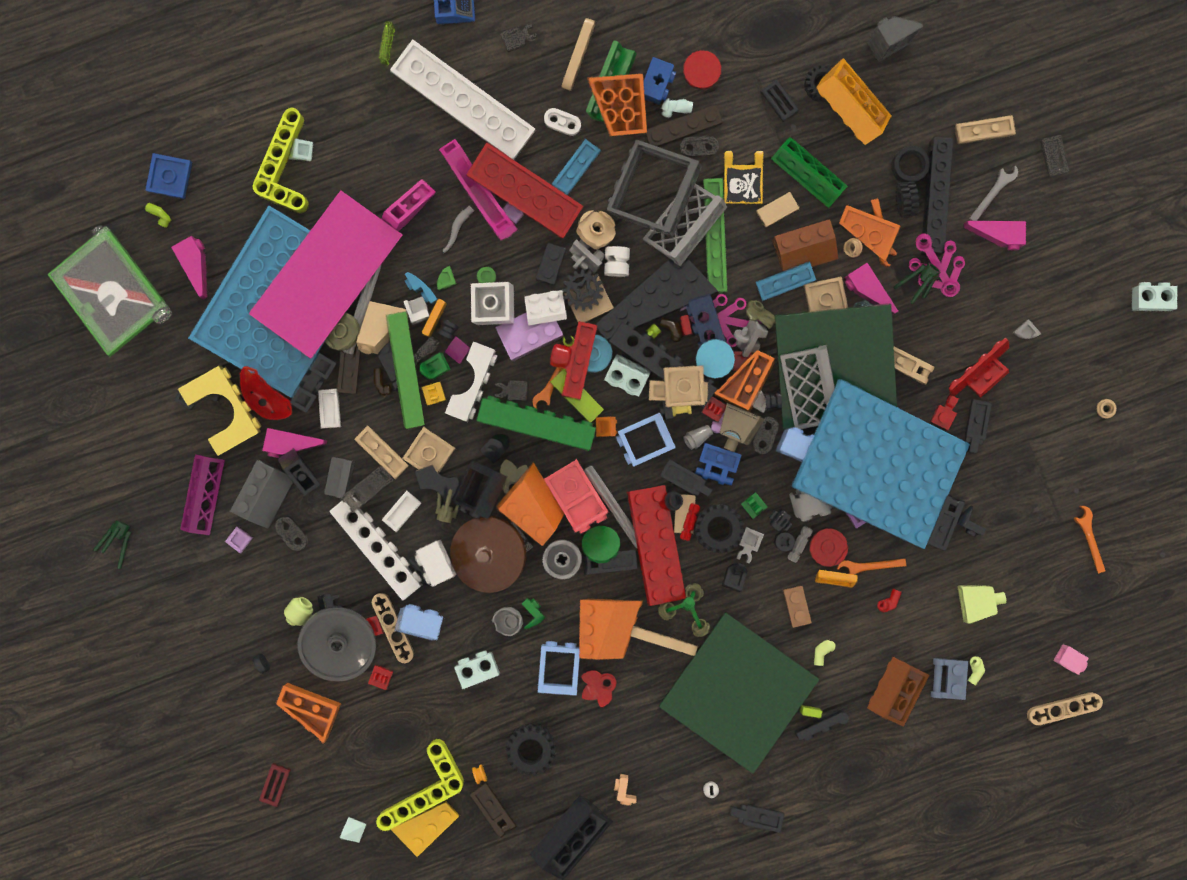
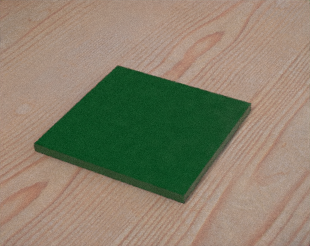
[774,303,897,429]
[659,612,820,774]

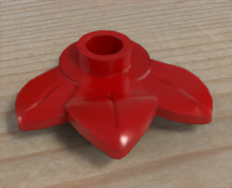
[581,670,616,707]

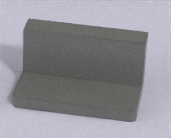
[324,457,355,499]

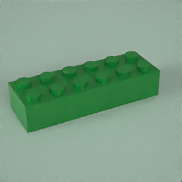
[477,396,596,451]

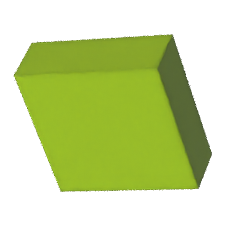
[800,705,822,718]

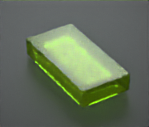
[379,21,395,65]

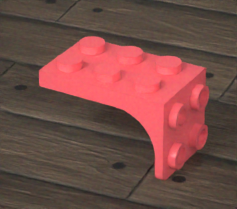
[544,459,608,534]

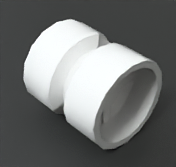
[604,246,630,277]

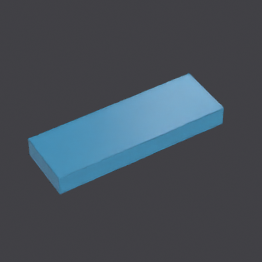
[551,139,601,196]
[755,262,816,301]

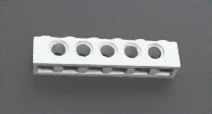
[329,496,423,601]

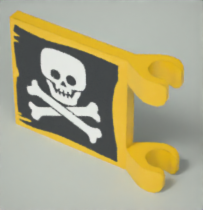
[724,151,763,204]

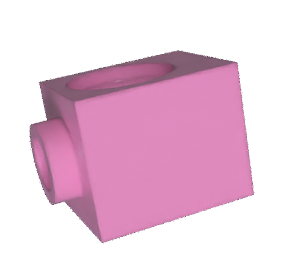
[1053,644,1089,675]

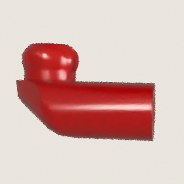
[877,589,902,612]

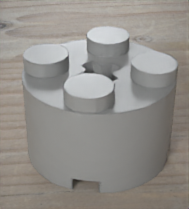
[789,490,833,521]
[543,540,582,579]

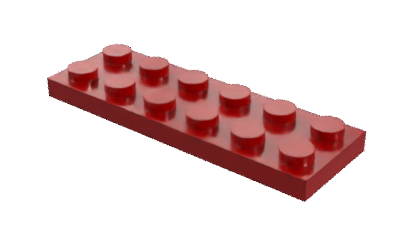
[466,143,583,239]
[627,485,686,606]

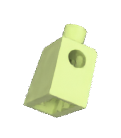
[958,585,1006,623]

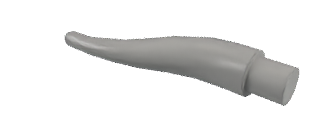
[443,206,474,253]

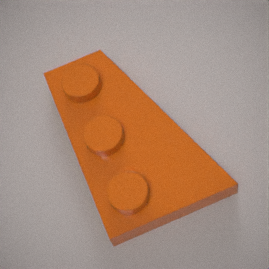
[839,205,901,262]

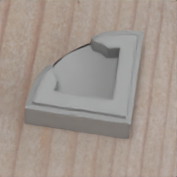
[1013,319,1041,339]

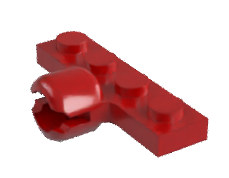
[550,321,597,400]

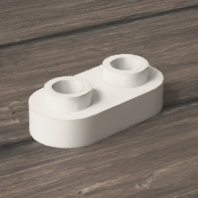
[544,108,581,136]

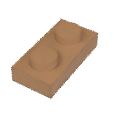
[783,585,811,628]

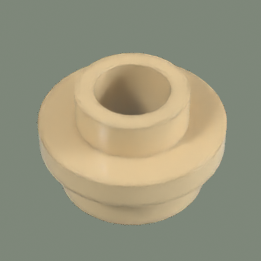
[844,238,862,257]
[1096,399,1116,418]

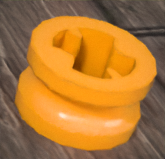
[472,765,487,784]

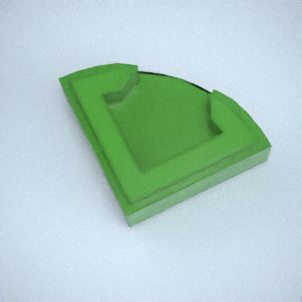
[437,266,456,291]

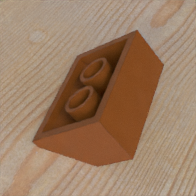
[772,219,838,272]
[867,657,929,727]

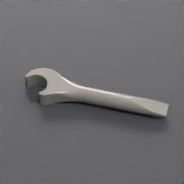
[970,166,1018,221]

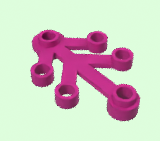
[909,234,965,297]
[690,294,762,347]

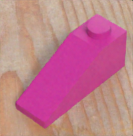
[381,179,436,231]
[964,221,1026,250]
[171,236,207,299]
[845,263,898,315]
[262,428,327,458]

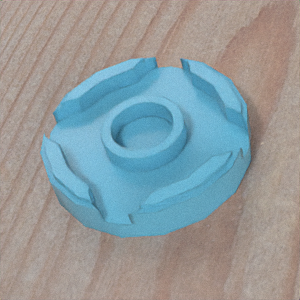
[587,335,612,373]
[696,339,735,378]

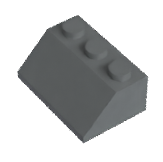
[867,17,923,62]
[230,460,293,529]

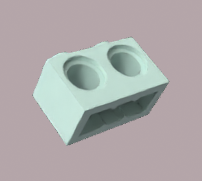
[1132,282,1177,311]
[604,354,651,397]
[454,650,500,689]

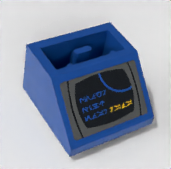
[434,0,475,24]

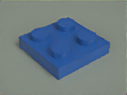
[145,153,192,199]

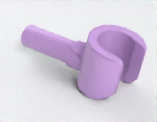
[711,411,725,433]

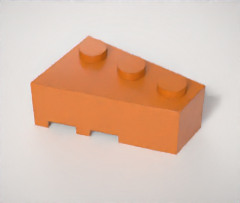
[714,350,775,412]
[276,683,341,743]

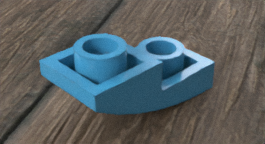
[404,272,438,305]

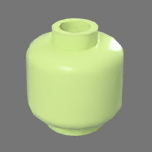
[284,597,313,626]

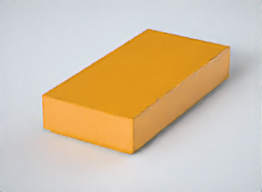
[422,299,447,338]
[815,570,857,588]

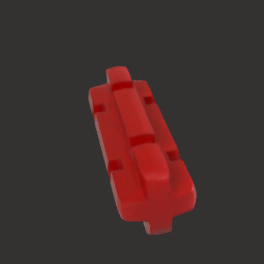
[680,503,700,541]

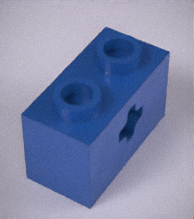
[643,57,676,105]

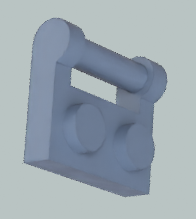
[930,658,968,700]

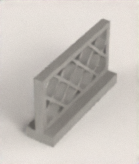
[643,183,727,266]
[780,345,835,429]

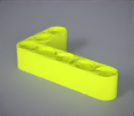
[253,108,309,213]
[377,739,464,831]

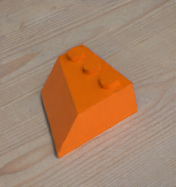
[587,74,647,136]
[496,462,564,546]
[579,599,643,659]

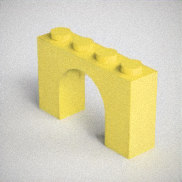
[178,365,261,456]

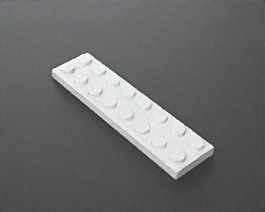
[390,39,536,160]

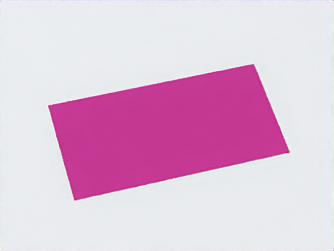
[249,190,402,359]

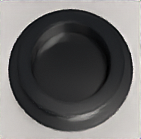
[665,491,683,511]

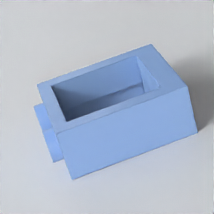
[616,413,676,467]
[538,641,579,695]

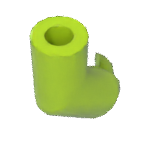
[145,203,171,228]

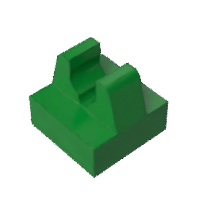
[740,492,767,519]

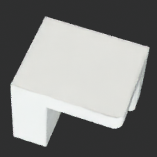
[403,297,430,325]

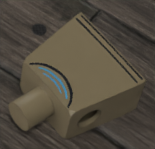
[720,403,765,452]

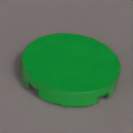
[582,526,620,563]

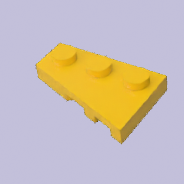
[391,801,459,857]

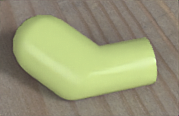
[814,640,835,666]
[968,657,985,686]

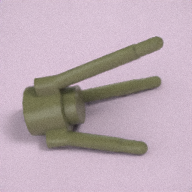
[435,489,459,523]

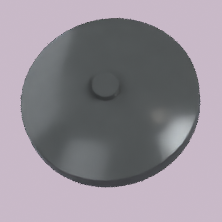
[298,607,376,681]

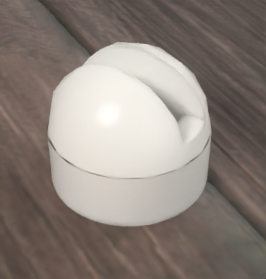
[703,782,719,798]

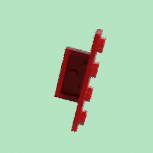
[949,338,1010,398]

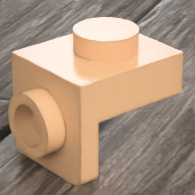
[614,774,637,805]

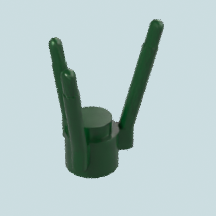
[893,263,941,304]
[93,520,132,569]

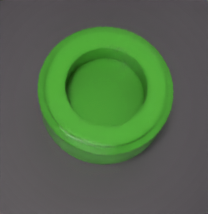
[477,267,496,283]

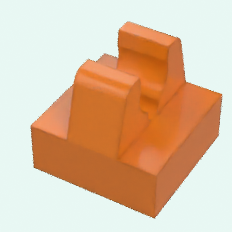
[596,417,617,437]

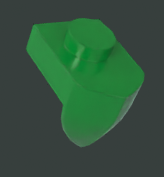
[419,353,451,379]
[522,598,546,629]

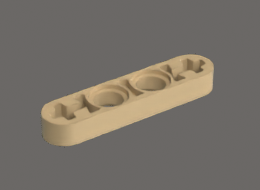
[562,18,595,91]
[372,593,414,663]
[630,626,698,656]
[1027,692,1103,725]

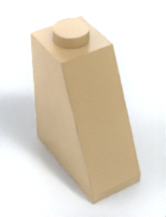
[356,301,408,354]

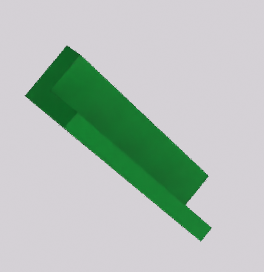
[586,41,637,123]
[771,137,847,208]

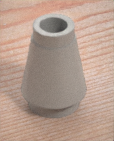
[683,425,713,450]

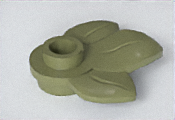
[746,301,775,329]
[500,460,528,494]

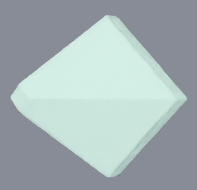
[289,139,313,161]
[340,817,366,843]

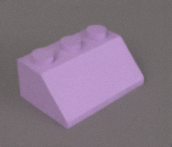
[495,312,563,362]

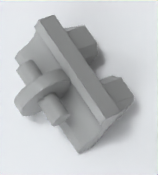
[569,239,605,273]
[734,320,768,357]

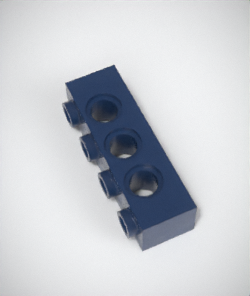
[686,293,734,369]

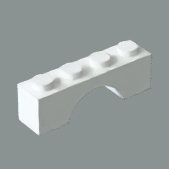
[445,342,497,422]

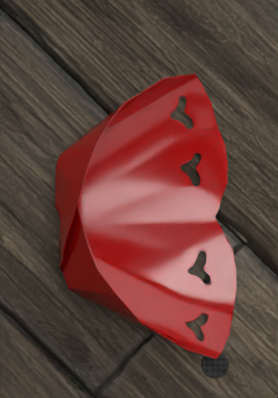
[240,366,292,420]

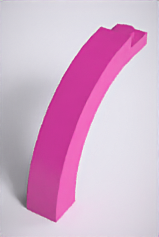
[439,139,517,240]

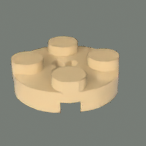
[576,210,616,249]

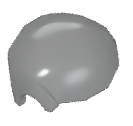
[492,607,523,636]

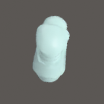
[661,98,693,117]

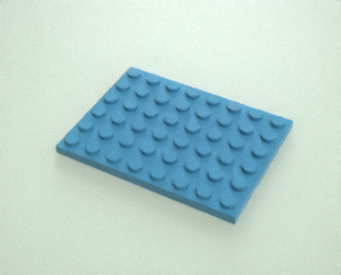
[189,205,325,398]
[792,380,970,549]

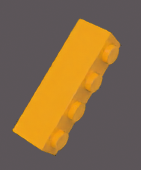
[816,58,892,145]

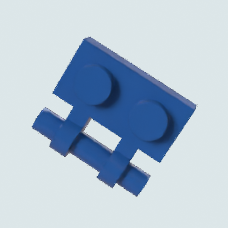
[695,443,741,486]

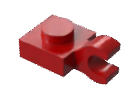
[930,395,959,430]

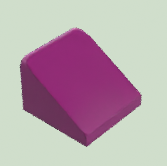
[445,337,471,364]

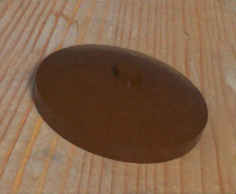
[450,516,526,593]

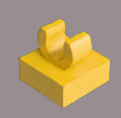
[422,382,446,406]

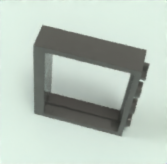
[607,140,702,237]

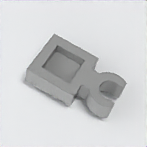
[737,527,764,563]

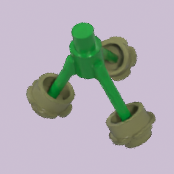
[658,583,710,637]

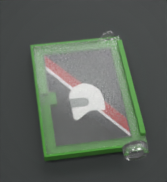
[48,226,172,357]

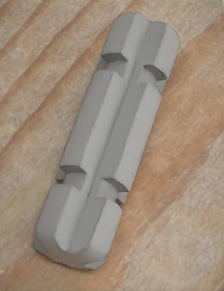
[788,526,813,563]

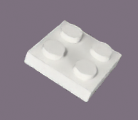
[524,290,567,325]

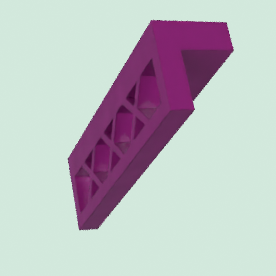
[180,455,225,535]

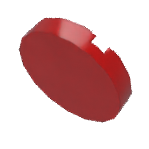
[683,50,721,89]
[809,528,848,567]

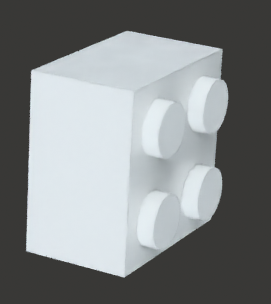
[471,282,514,325]
[415,540,457,586]

